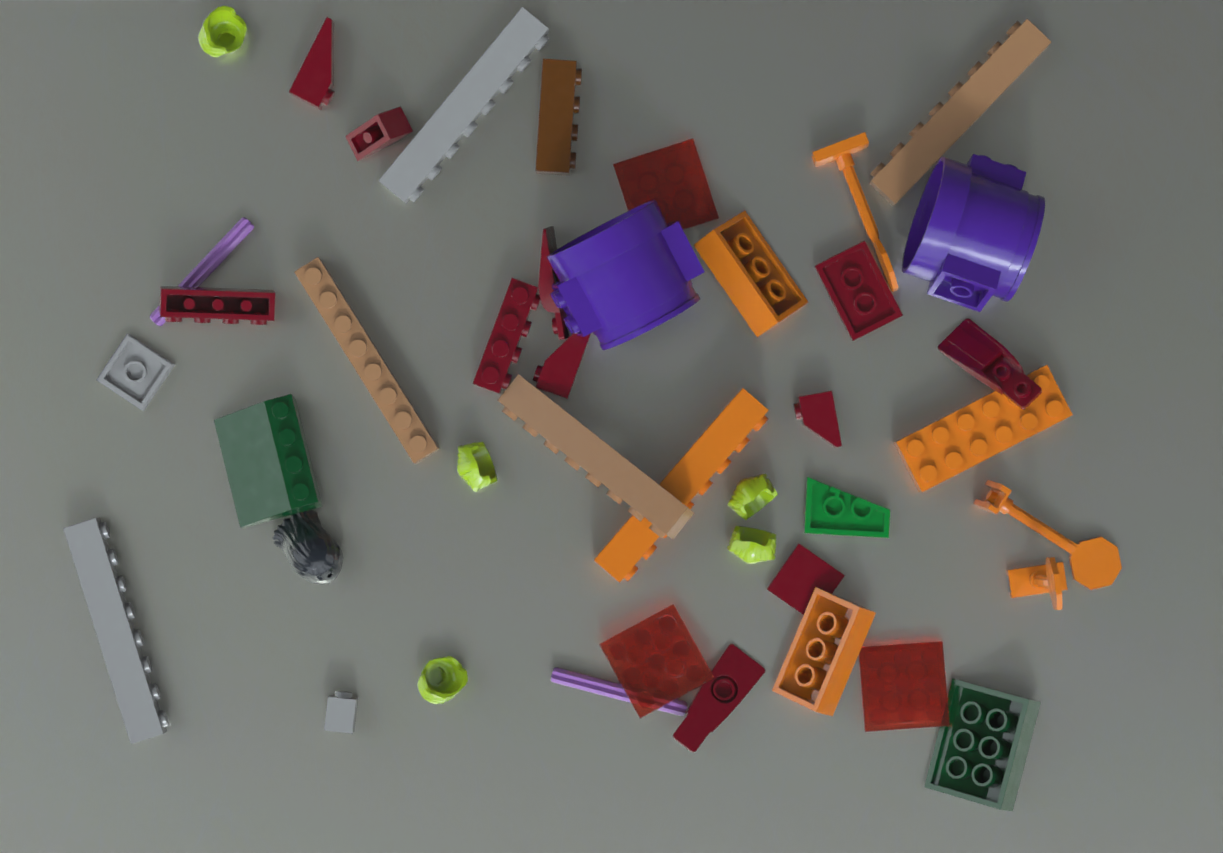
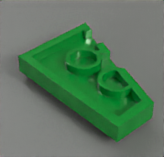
[804,477,890,538]

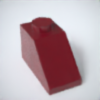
[345,106,413,161]
[793,391,842,448]

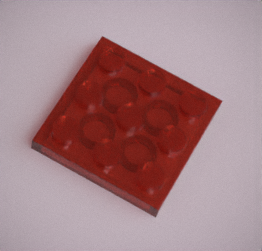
[613,138,719,230]
[599,604,714,719]
[858,641,950,732]

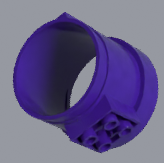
[902,154,1045,312]
[547,200,705,350]

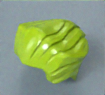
[198,6,247,58]
[457,442,497,492]
[727,473,778,520]
[727,526,776,564]
[417,656,468,704]

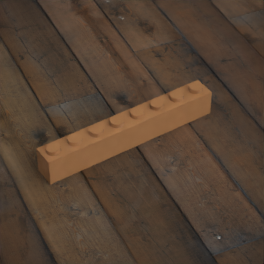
[869,19,1051,206]
[294,257,439,464]
[497,374,694,540]

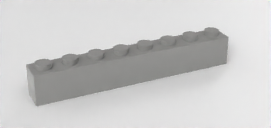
[379,7,549,204]
[63,518,169,744]

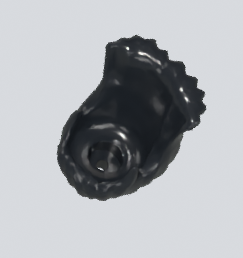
[272,510,343,585]

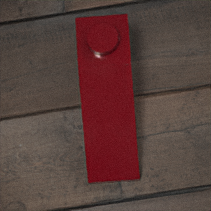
[289,17,335,110]
[532,333,591,399]

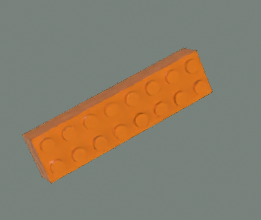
[594,388,769,583]

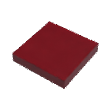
[767,543,845,615]

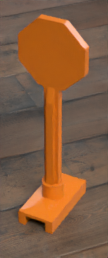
[812,132,899,292]
[973,480,1122,590]
[1006,557,1068,610]

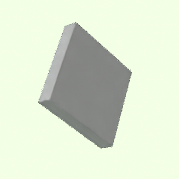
[96,333,175,411]

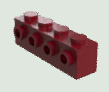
[473,278,541,394]
[159,286,275,325]

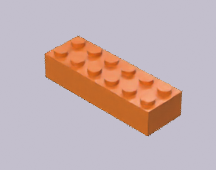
[893,365,1073,492]

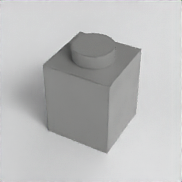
[324,691,358,734]

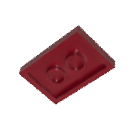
[814,240,903,341]

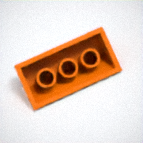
[694,210,808,337]
[772,587,876,717]

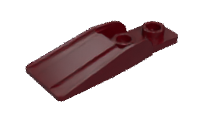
[538,226,569,340]
[938,318,1042,409]
[672,644,765,753]

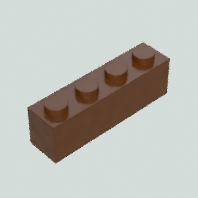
[535,59,582,176]

